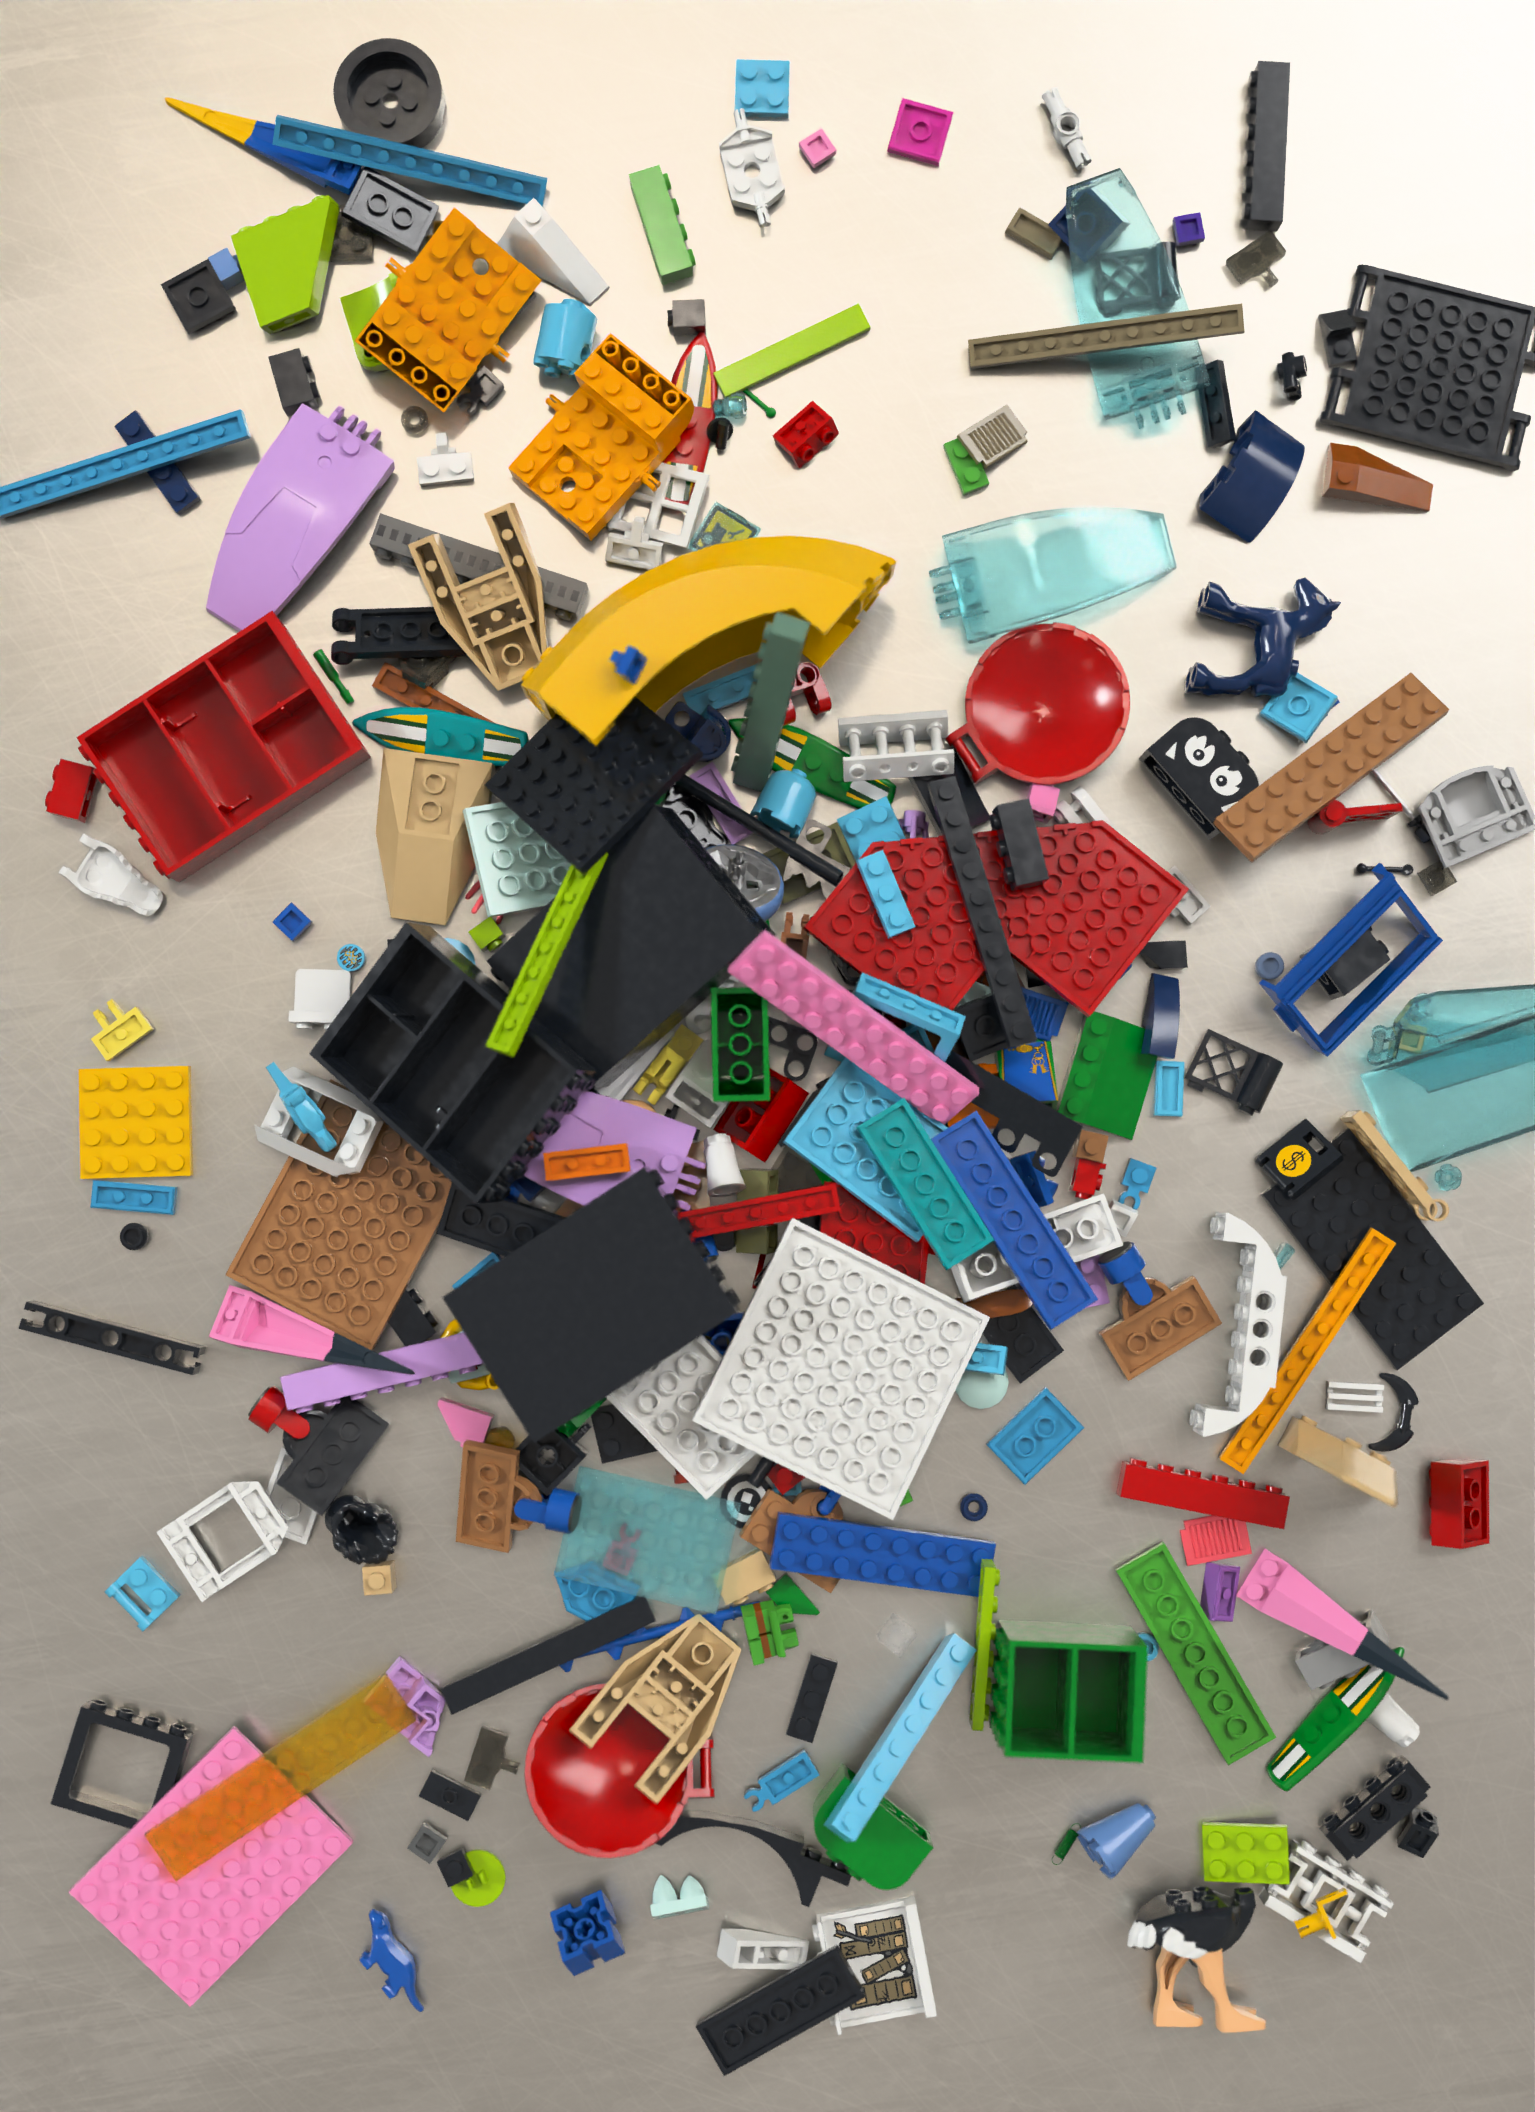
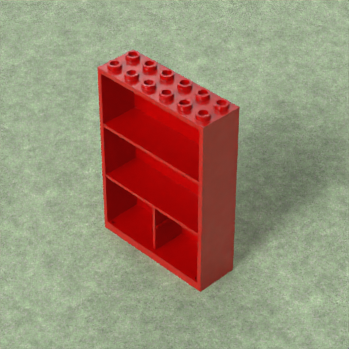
[76,611,371,882]

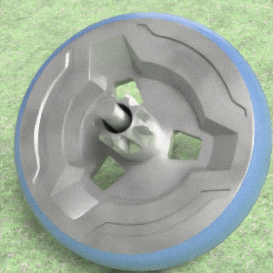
[706,845,784,921]

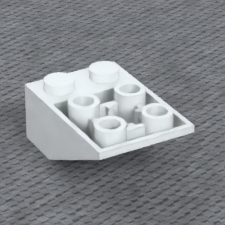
[665,1032,729,1129]

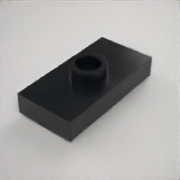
[419,1769,481,1821]

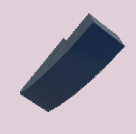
[1141,973,1180,1059]

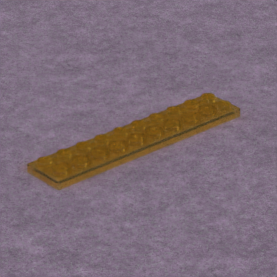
[144,1672,416,1881]

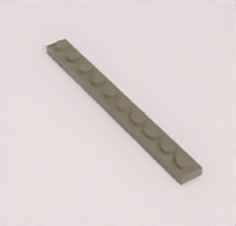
[968,303,1245,369]

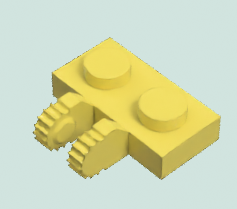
[91,999,154,1062]

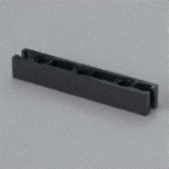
[19,1301,206,1375]

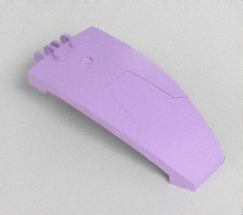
[206,403,395,632]
[524,1091,706,1211]

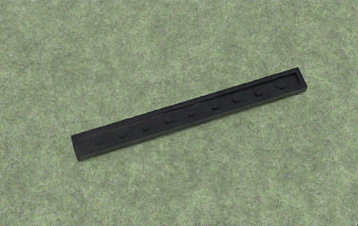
[927,776,1037,1049]

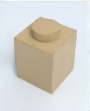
[362,1560,397,1596]

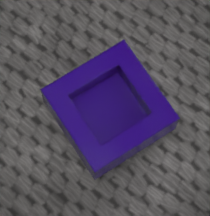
[1172,212,1205,247]

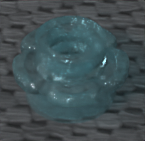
[1435,1164,1462,1191]

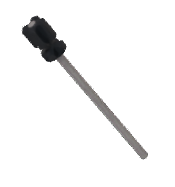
[1372,769,1431,843]

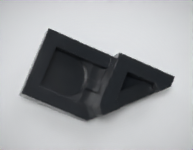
[1139,940,1188,969]

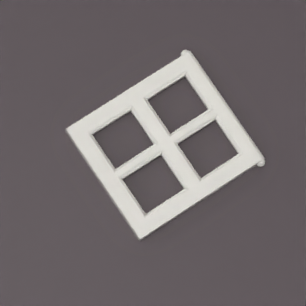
[607,463,710,549]

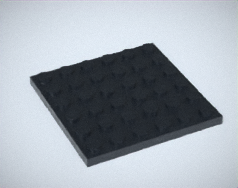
[485,697,704,876]

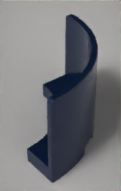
[1199,410,1305,542]

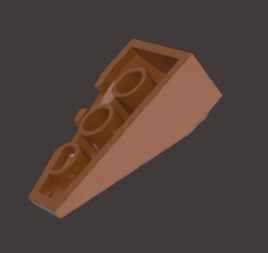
[1322,442,1434,512]

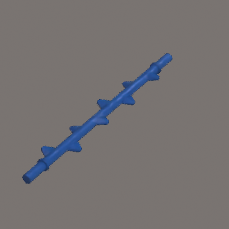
[559,1601,760,1672]

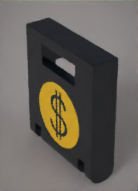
[1256,1119,1344,1200]

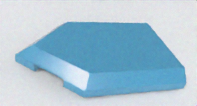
[554,1561,641,1621]

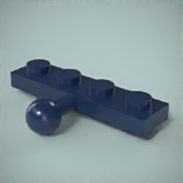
[114,410,201,515]

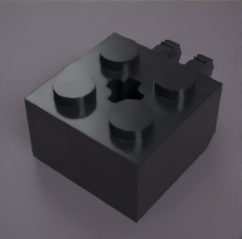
[515,1423,591,1496]

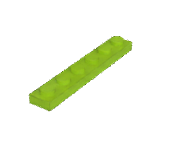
[969,1559,1000,1731]

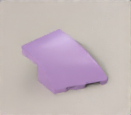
[363,1656,445,1757]

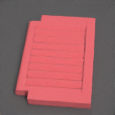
[1180,1515,1252,1566]

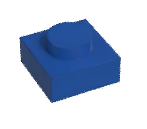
[272,902,312,942]

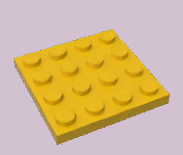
[78,1066,193,1179]

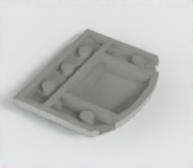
[1418,765,1535,869]

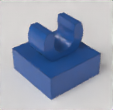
[609,645,648,685]

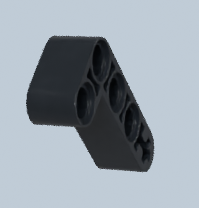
[768,1016,818,1082]

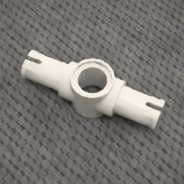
[1042,87,1092,169]

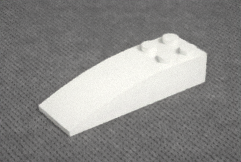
[951,1193,1123,1303]

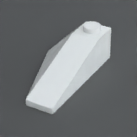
[497,198,610,306]

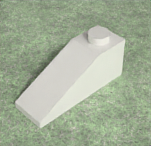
[717,1928,809,1969]

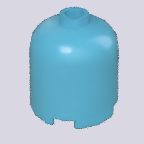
[750,768,816,839]

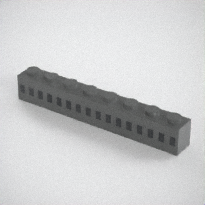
[369,513,589,620]

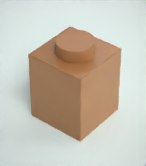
[1072,1130,1109,1163]

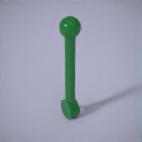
[743,389,776,418]

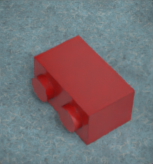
[45,759,97,823]

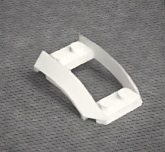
[254,1066,383,1178]
[157,1481,288,1602]

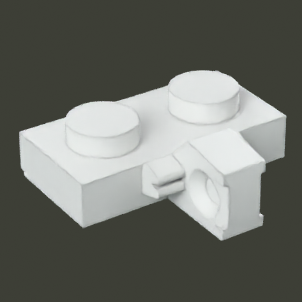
[417,432,474,486]
[605,516,663,570]
[1167,865,1211,925]

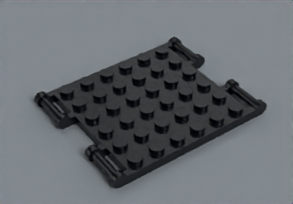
[1320,264,1535,471]

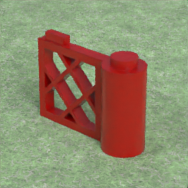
[1307,800,1402,835]

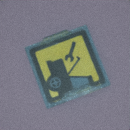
[688,501,762,551]

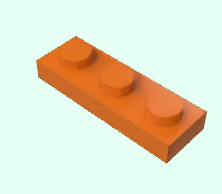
[543,1143,631,1181]

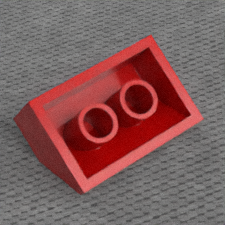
[713,1068,809,1163]
[1429,1460,1490,1549]

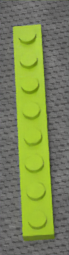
[486,853,608,1057]

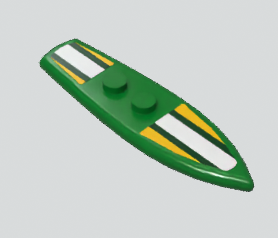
[728,718,897,809]
[1266,1647,1405,1792]

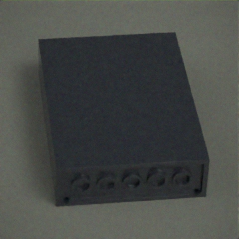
[487,805,776,1089]
[309,922,598,1204]
[442,1167,741,1443]

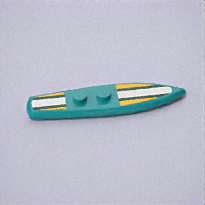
[352,707,529,766]

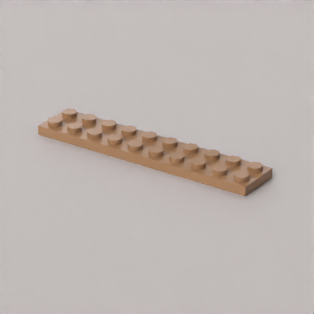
[1213,673,1449,863]

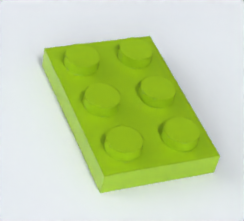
[1202,1822,1290,1884]

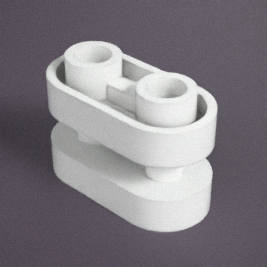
[1053,787,1113,828]

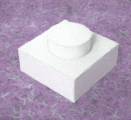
[1109,1199,1138,1237]

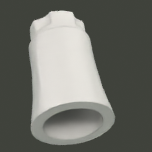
[703,1133,746,1197]
[1366,1692,1420,1748]

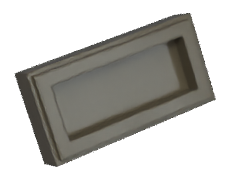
[1005,207,1063,260]

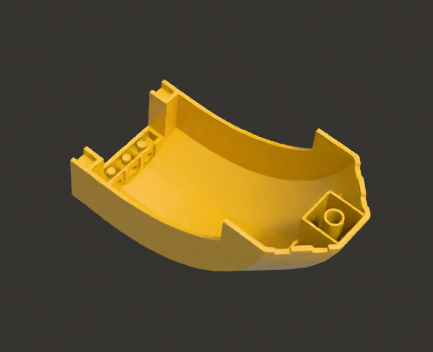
[521,536,896,746]

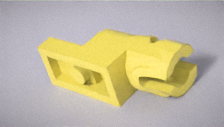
[632,1024,704,1106]

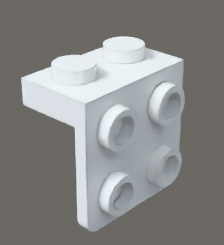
[289,969,351,1029]

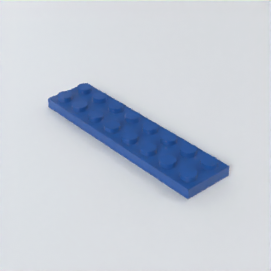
[931,1110,1098,1330]
[769,1512,996,1597]

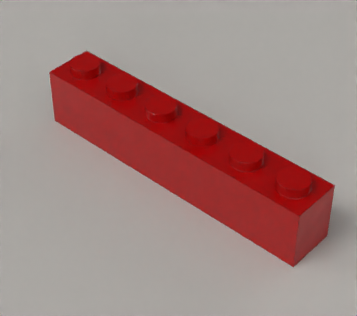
[1116,1458,1290,1529]

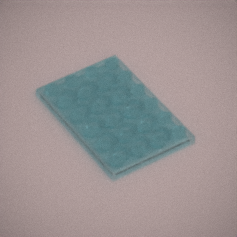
[554,1466,741,1614]

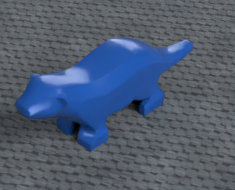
[359,1909,424,2012]

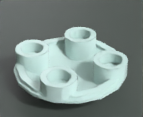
[955,1370,1009,1409]

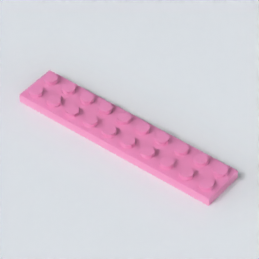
[728,930,979,1125]

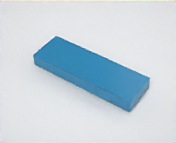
[90,1180,177,1215]

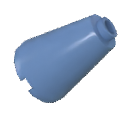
[1077,1803,1156,1879]

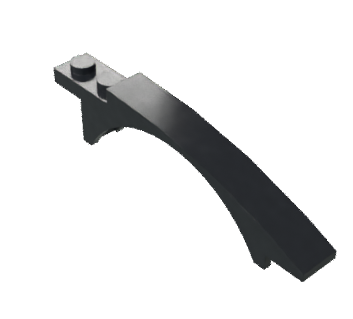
[655,1810,852,1907]

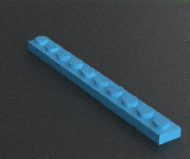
[272,114,548,207]
[0,409,251,519]

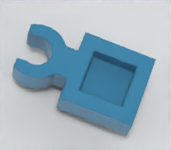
[1118,1158,1157,1210]

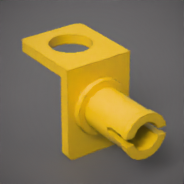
[1294,1888,1348,1939]

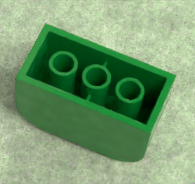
[711,987,770,1102]
[813,1764,933,1890]

